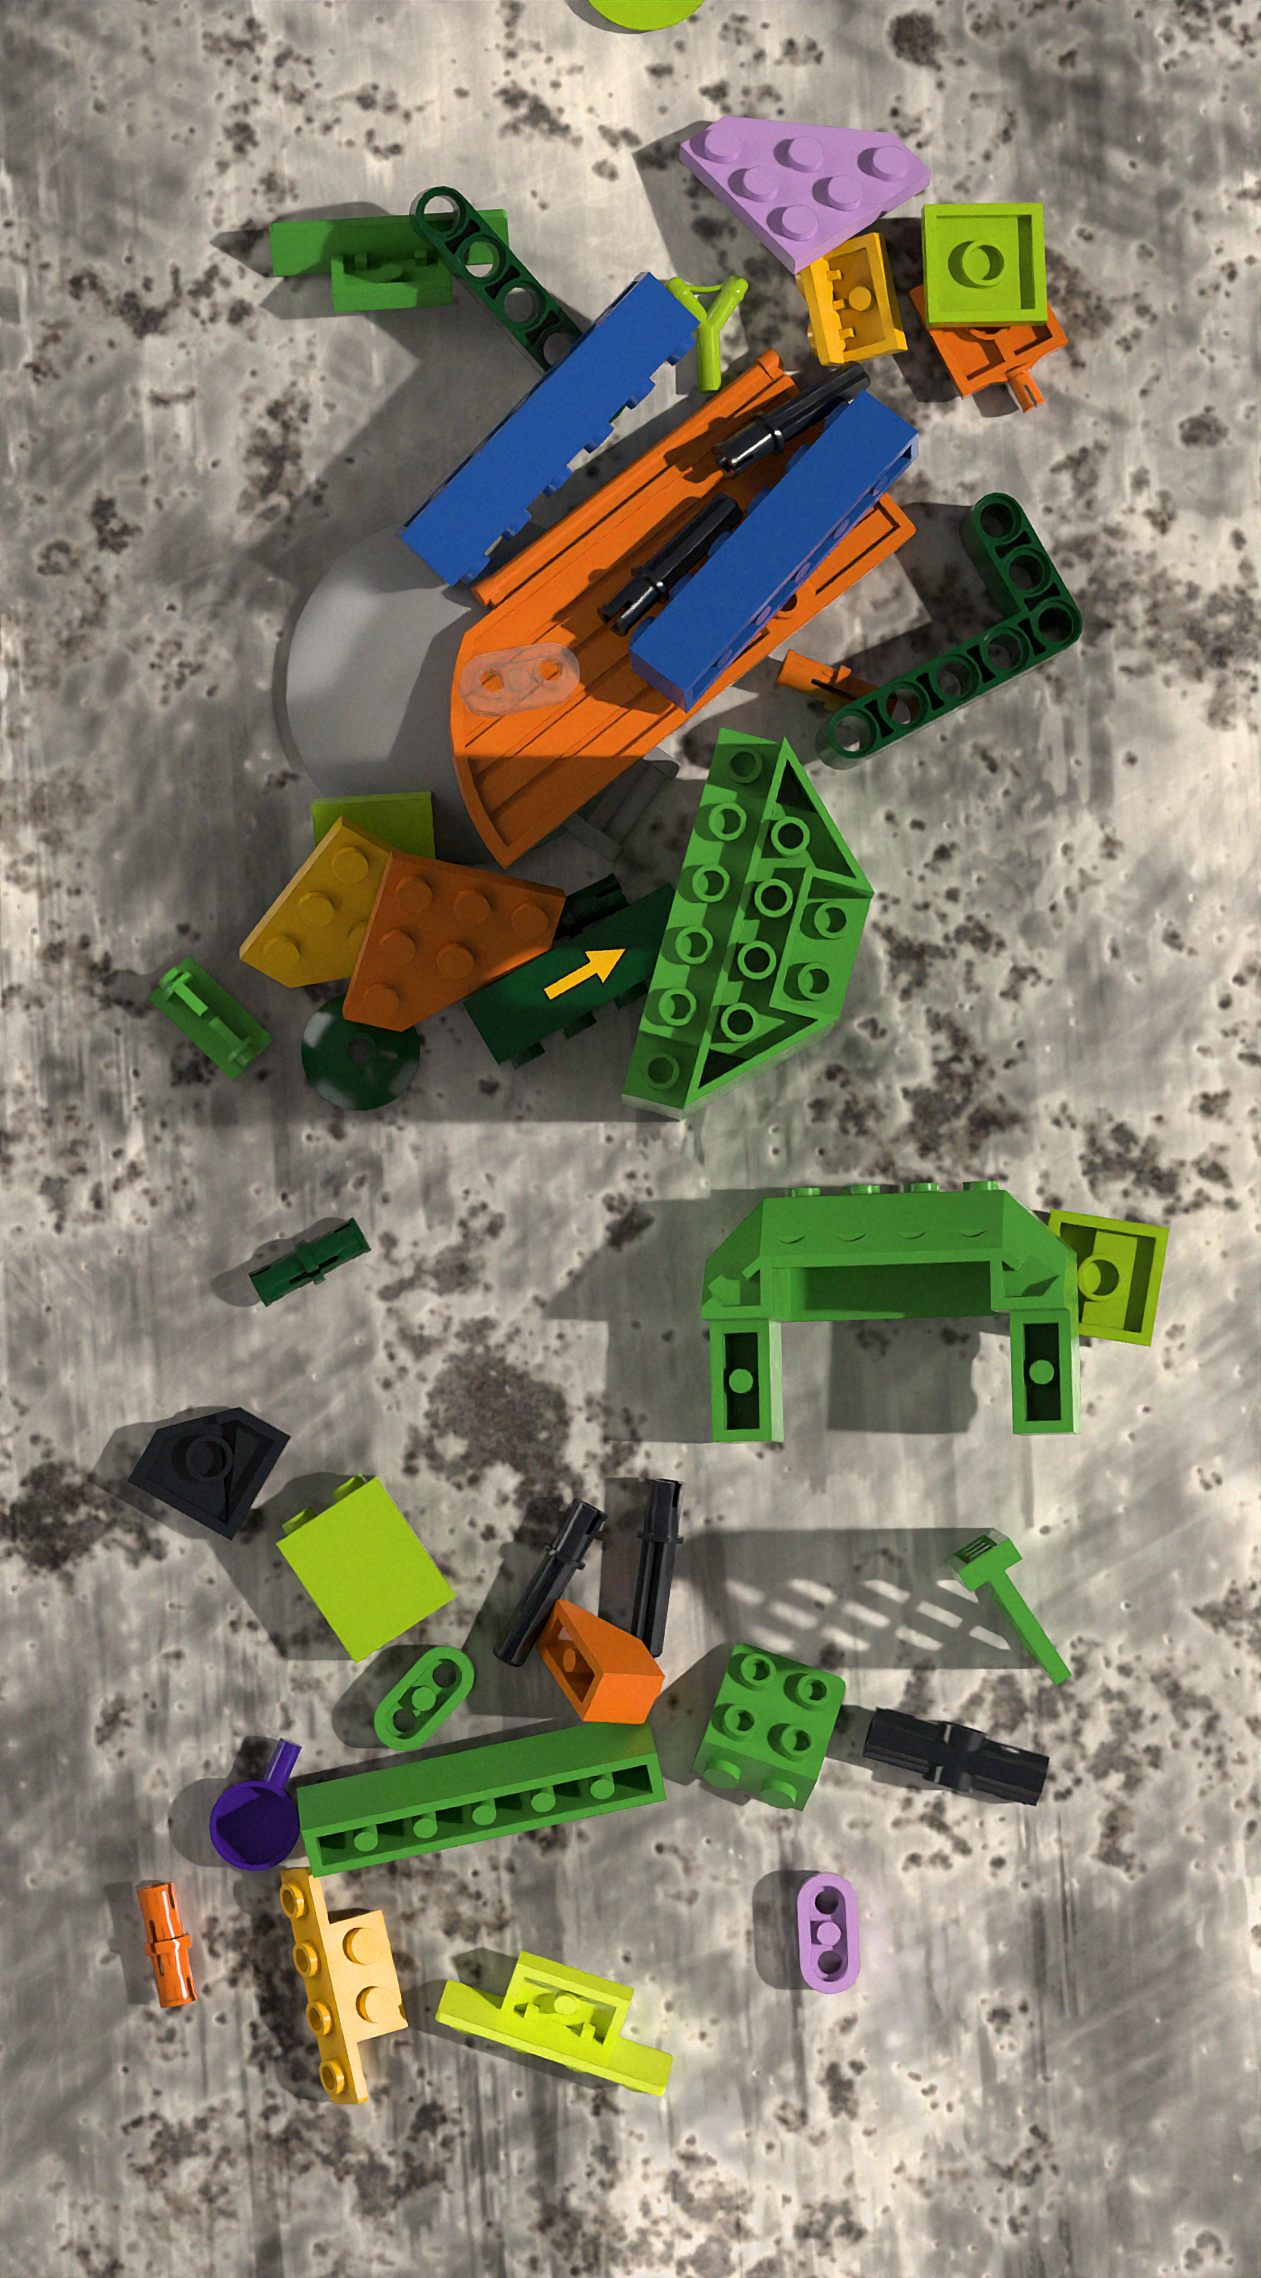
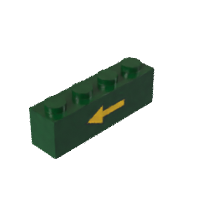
[462,882,675,1070]

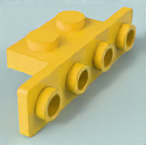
[280,1866,408,2105]

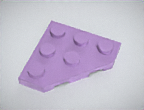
[679,116,931,275]

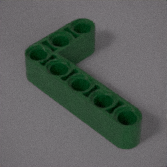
[409,186,626,424]
[815,492,1083,770]

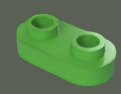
[374,1645,475,1751]

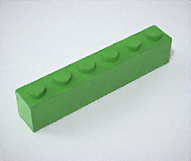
[296,1714,667,1878]

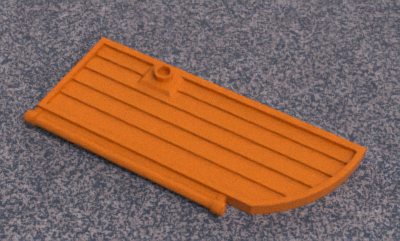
[448,348,919,871]

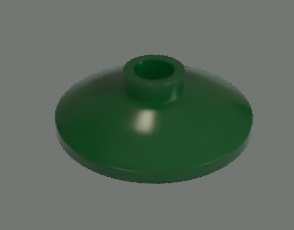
[301,993,420,1111]

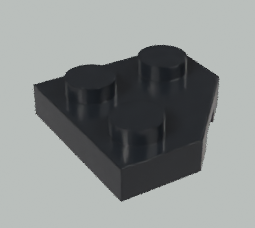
[128,1406,292,1541]

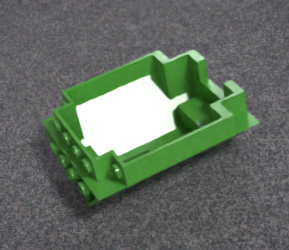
[622,727,875,1121]

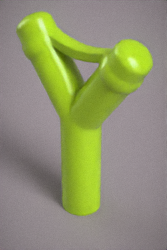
[664,275,749,394]

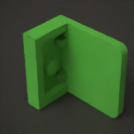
[690,1643,846,1812]

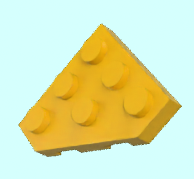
[239,815,403,988]

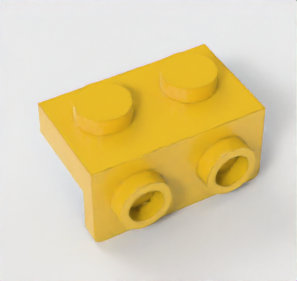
[795,232,908,368]

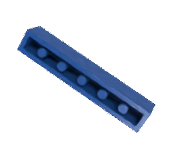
[393,272,701,587]
[628,389,919,713]

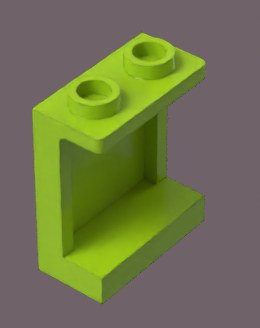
[276,1473,458,1664]

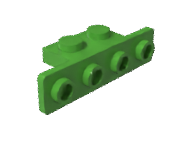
[269,209,510,312]

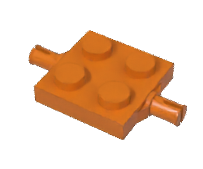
[907,284,1069,414]

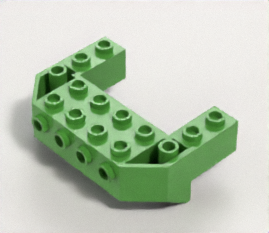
[701,1181,1082,1444]

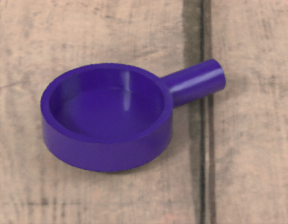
[209,1737,302,1871]

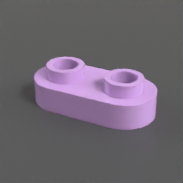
[797,1871,860,1994]

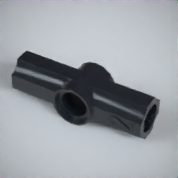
[862,1706,1050,1807]

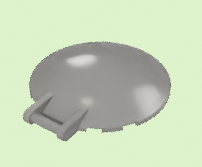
[286,518,683,865]

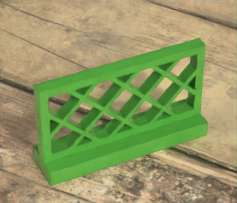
[943,1528,1072,1685]

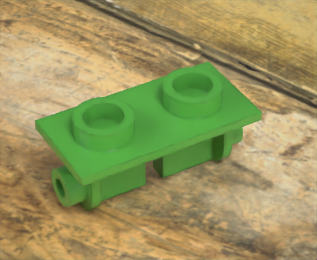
[148,956,275,1081]

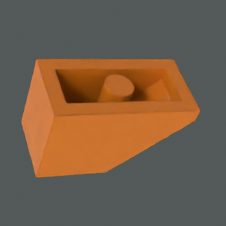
[535,1600,665,1724]

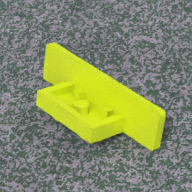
[435,1950,673,2097]

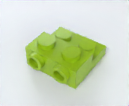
[1042,1209,1170,1347]

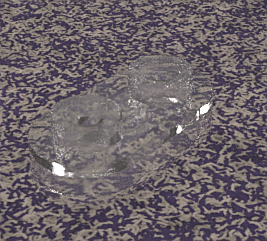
[459,642,580,717]

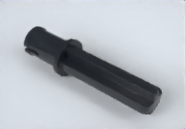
[711,361,871,479]
[597,493,743,637]
[630,1478,686,1658]
[493,1497,608,1667]

